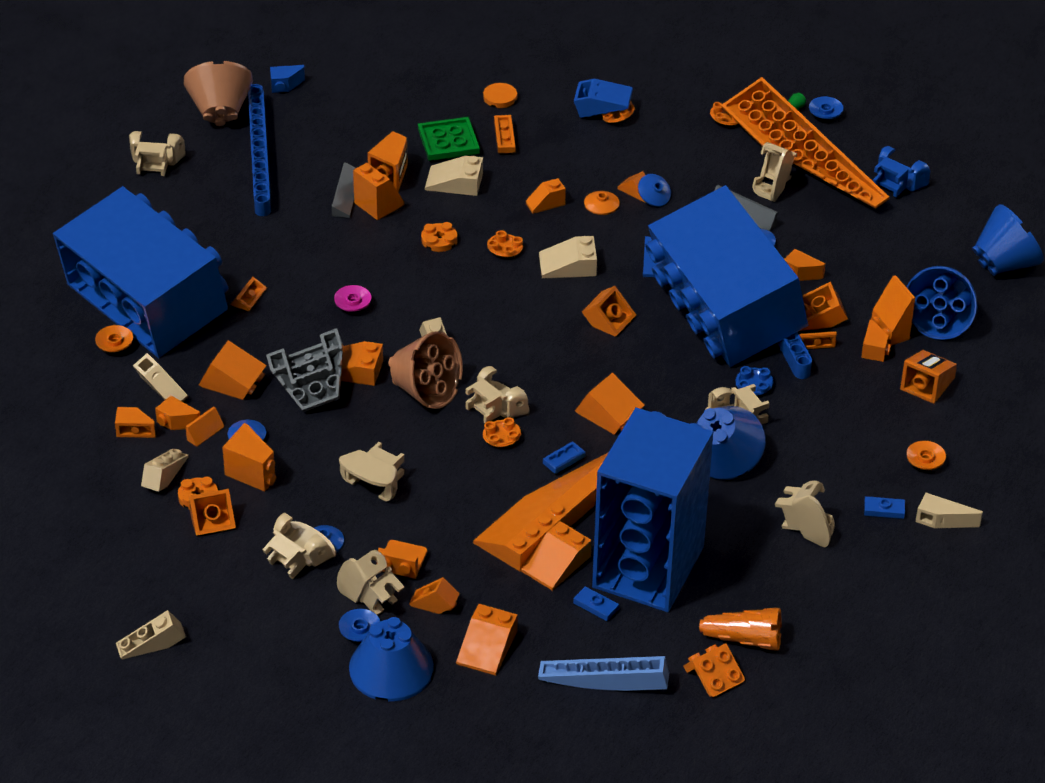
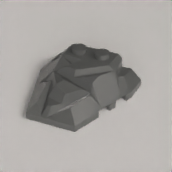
[266,328,343,412]

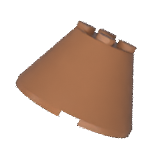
[184,61,253,126]
[388,331,463,409]

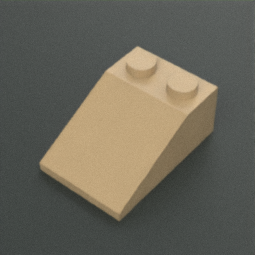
[425,156,483,196]
[539,236,597,278]

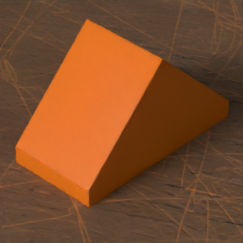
[618,171,646,203]

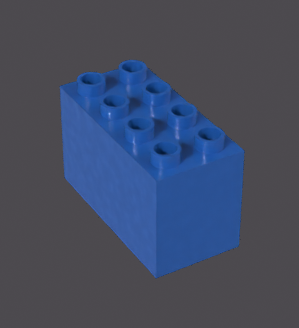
[645,185,809,367]
[53,186,228,358]
[592,407,713,612]

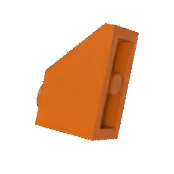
[526,178,566,214]
[784,249,826,281]
[861,320,891,362]
[155,396,200,430]
[115,407,156,438]
[409,577,460,614]

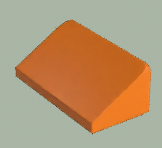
[230,276,267,311]
[799,331,837,349]
[186,406,224,446]

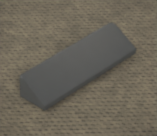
[332,162,356,218]
[714,185,778,231]

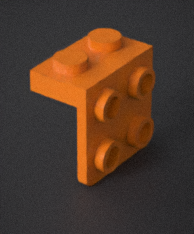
[377,540,427,579]
[683,643,745,697]

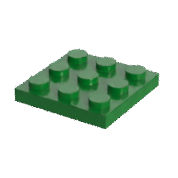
[418,117,480,161]

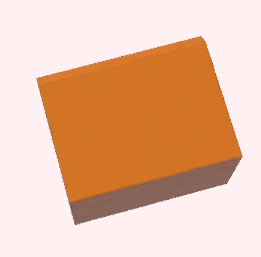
[189,489,236,536]

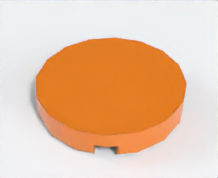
[483,83,517,108]

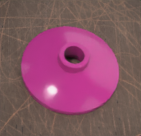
[334,285,371,311]

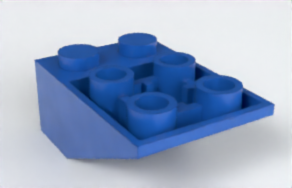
[574,79,633,118]

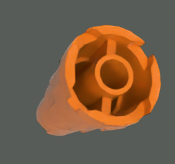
[699,608,782,650]

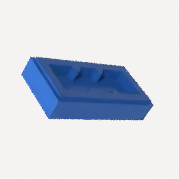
[543,441,585,474]
[864,496,905,519]
[573,586,619,621]

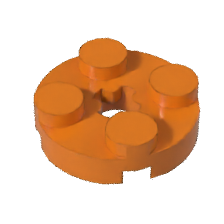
[421,222,457,252]
[178,476,218,510]

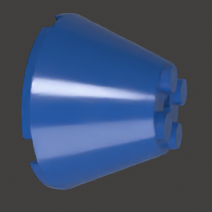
[972,204,1044,276]
[907,266,977,340]
[696,406,766,480]
[349,617,434,701]

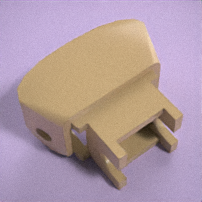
[129,131,186,176]
[752,142,797,202]
[466,366,530,423]
[705,384,770,425]
[339,442,404,501]
[775,480,835,547]
[262,513,336,579]
[337,550,404,615]

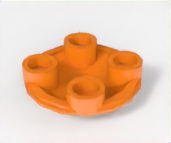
[602,100,635,123]
[710,102,739,126]
[487,230,523,257]
[483,417,521,447]

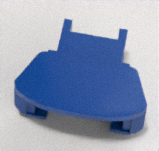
[873,146,930,197]

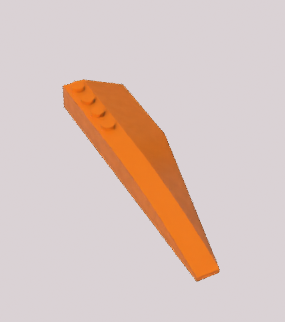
[721,77,890,209]
[473,452,609,571]

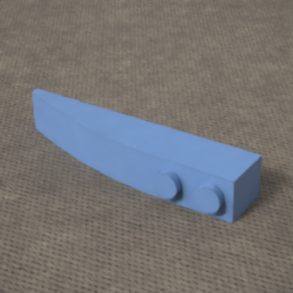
[538,656,669,691]

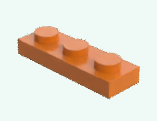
[494,115,515,153]

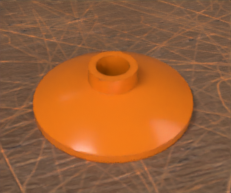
[584,191,620,215]
[95,325,133,352]
[906,441,946,470]

